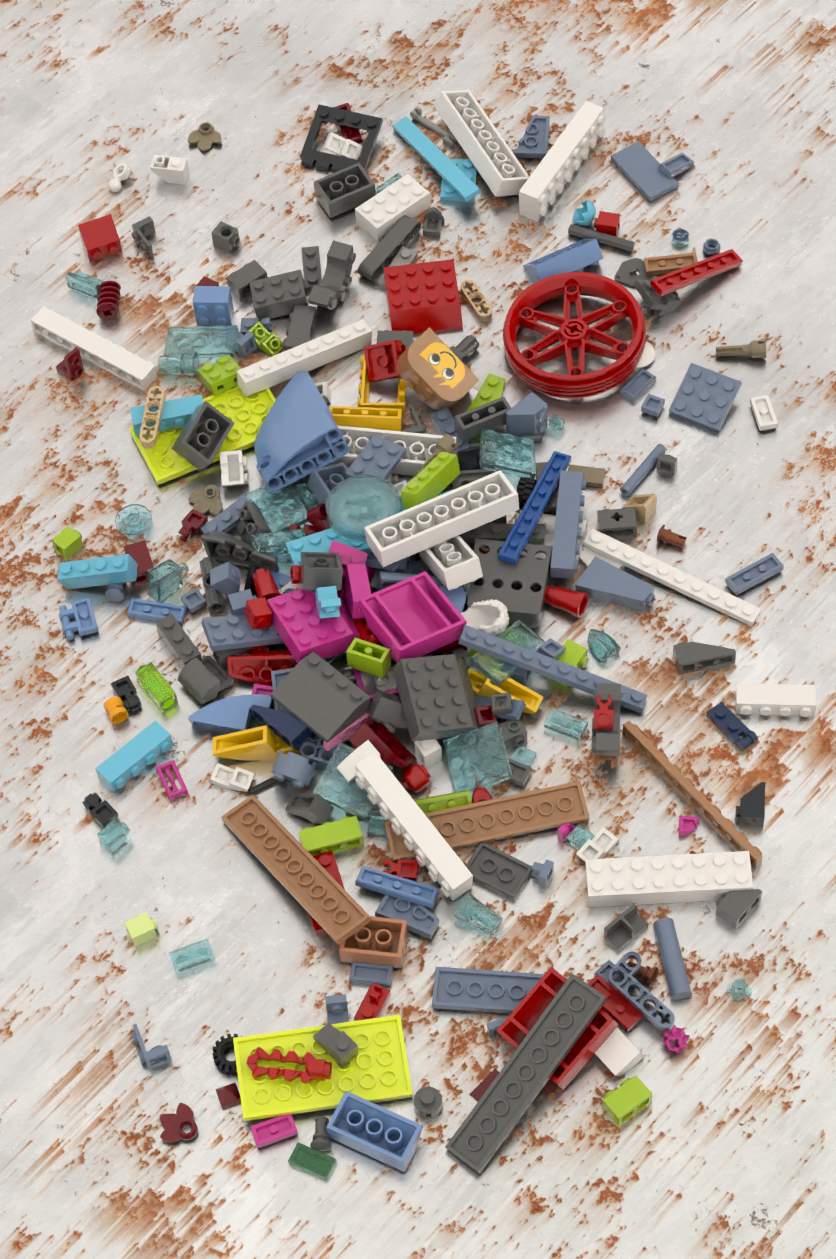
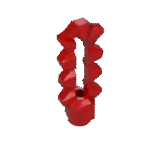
[246,1047,332,1084]

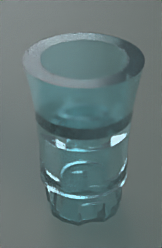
[158,352,199,377]
[454,892,503,935]

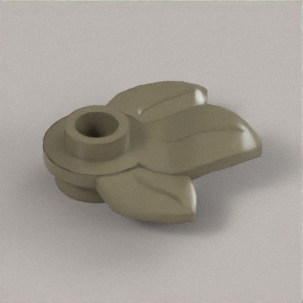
[188,122,221,151]
[188,485,223,517]

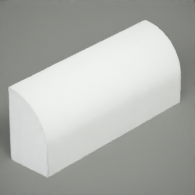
[595,1027,644,1076]

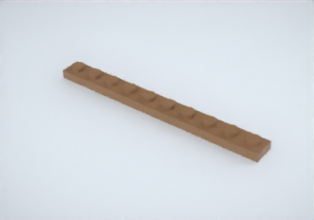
[623,721,763,870]

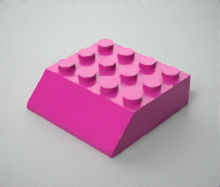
[359,571,467,663]
[267,588,361,664]

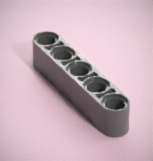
[358,215,421,281]

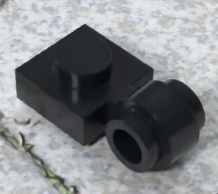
[111,676,142,712]
[82,792,119,828]

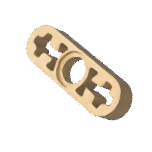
[461,280,492,322]

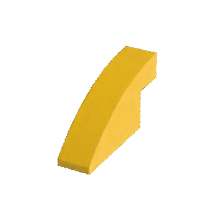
[468,668,543,714]
[212,725,301,761]

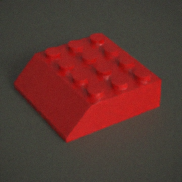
[383,259,463,336]
[496,966,618,1090]

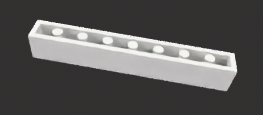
[31,306,157,391]
[237,320,372,397]

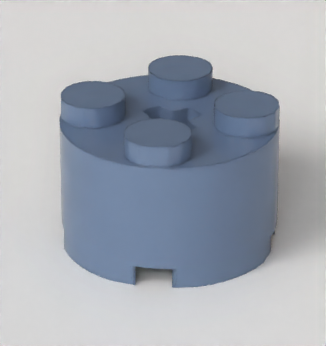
[271,750,317,790]

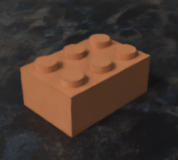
[339,916,408,968]

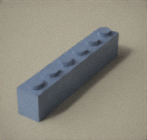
[550,470,587,579]

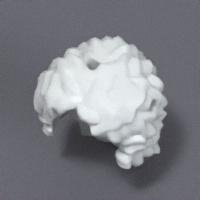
[460,599,510,637]

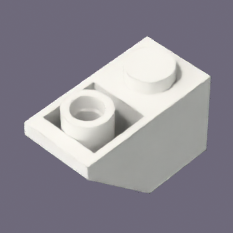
[150,155,189,185]

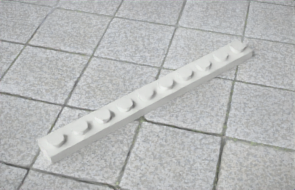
[583,528,761,627]

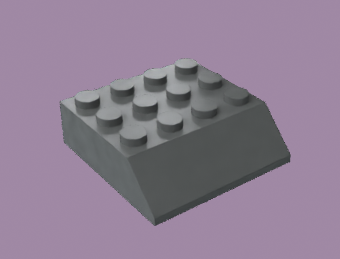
[393,654,483,741]

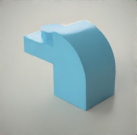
[315,586,341,619]

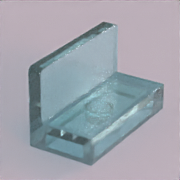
[65,271,104,299]

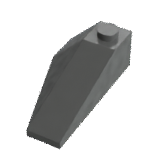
[201,531,279,572]

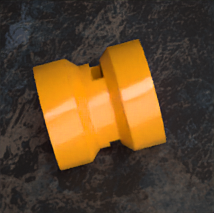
[103,696,129,724]

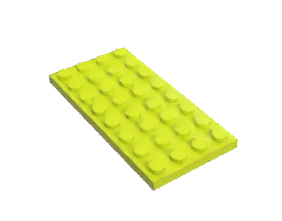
[129,386,276,485]
[233,1015,413,1121]

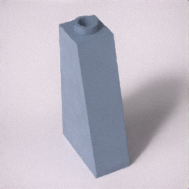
[575,556,655,611]

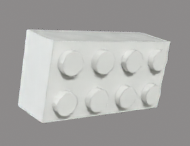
[355,174,431,242]
[419,535,483,591]

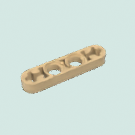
[139,386,165,448]

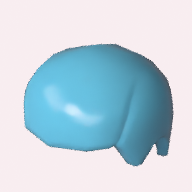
[572,200,596,227]

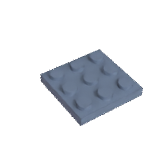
[668,363,742,432]

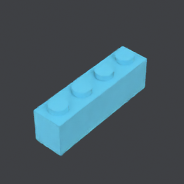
[130,394,203,436]
[58,554,138,590]
[95,720,173,793]

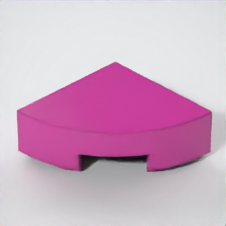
[679,816,700,837]
[558,822,576,842]

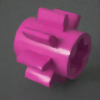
[662,1025,690,1053]

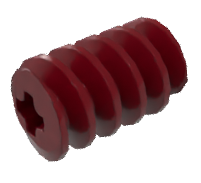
[96,280,121,320]

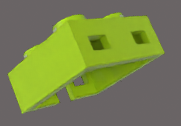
[197,355,242,396]

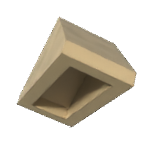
[622,493,657,524]

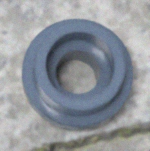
[703,238,721,255]

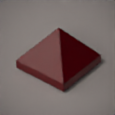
[474,706,498,726]
[215,1082,241,1109]

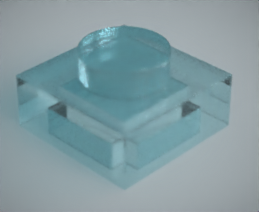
[566,824,595,850]

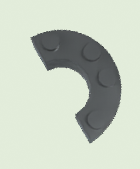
[307,240,356,310]
[591,683,621,757]

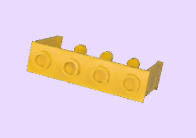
[357,348,407,416]

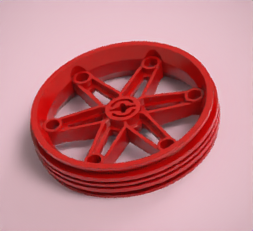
[503,272,646,399]

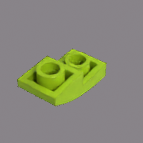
[245,321,283,357]

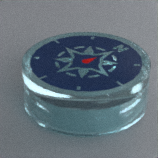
[672,229,689,246]

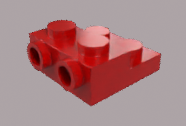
[364,340,406,382]

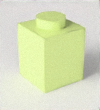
[124,912,158,947]

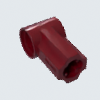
[307,503,335,532]

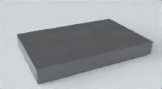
[465,842,532,902]

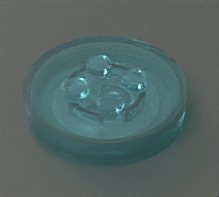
[326,475,402,543]

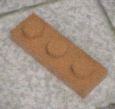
[643,252,698,276]

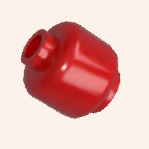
[401,763,431,793]

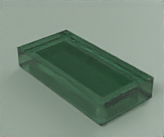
[288,1142,337,1180]

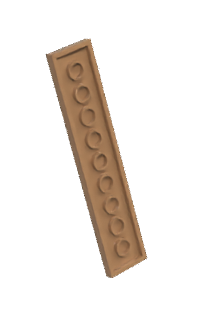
[384,781,590,862]
[221,795,371,945]

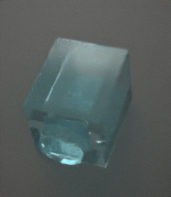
[97,819,131,855]

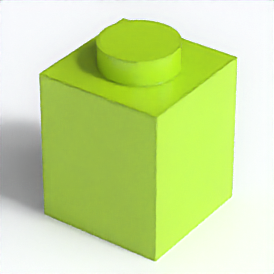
[52,526,83,560]

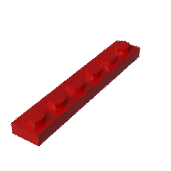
[650,249,743,296]

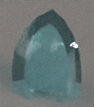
[588,629,621,664]

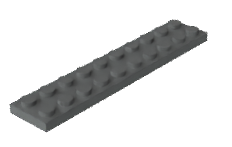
[445,973,607,1174]

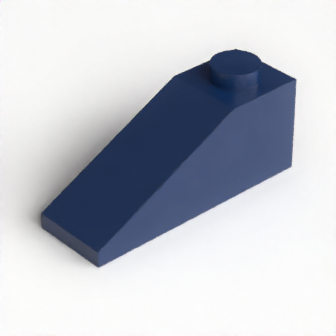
[251,705,311,751]

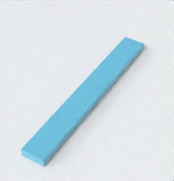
[392,116,481,202]

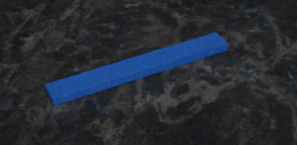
[498,451,571,565]

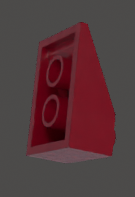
[349,719,417,768]

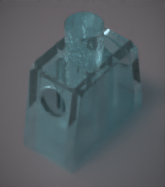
[148,559,189,603]

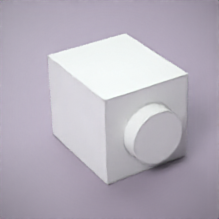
[414,739,442,768]

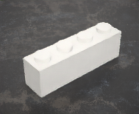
[735,683,816,717]

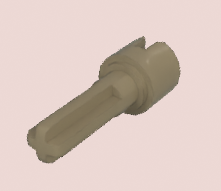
[716,340,767,359]
[416,433,460,475]

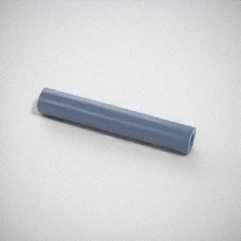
[620,444,667,496]

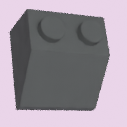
[300,552,343,592]

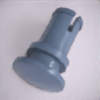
[105,583,124,602]

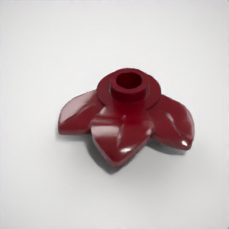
[160,1103,198,1143]

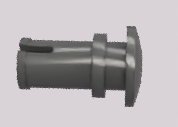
[310,1116,332,1152]

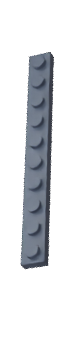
[458,625,647,713]

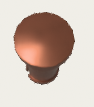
[657,524,687,548]
[627,961,658,987]

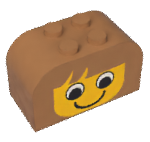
[397,327,479,410]

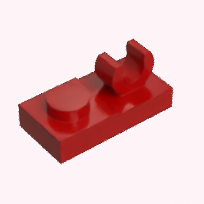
[354,983,391,1021]

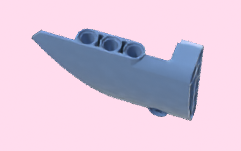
[254,371,349,491]

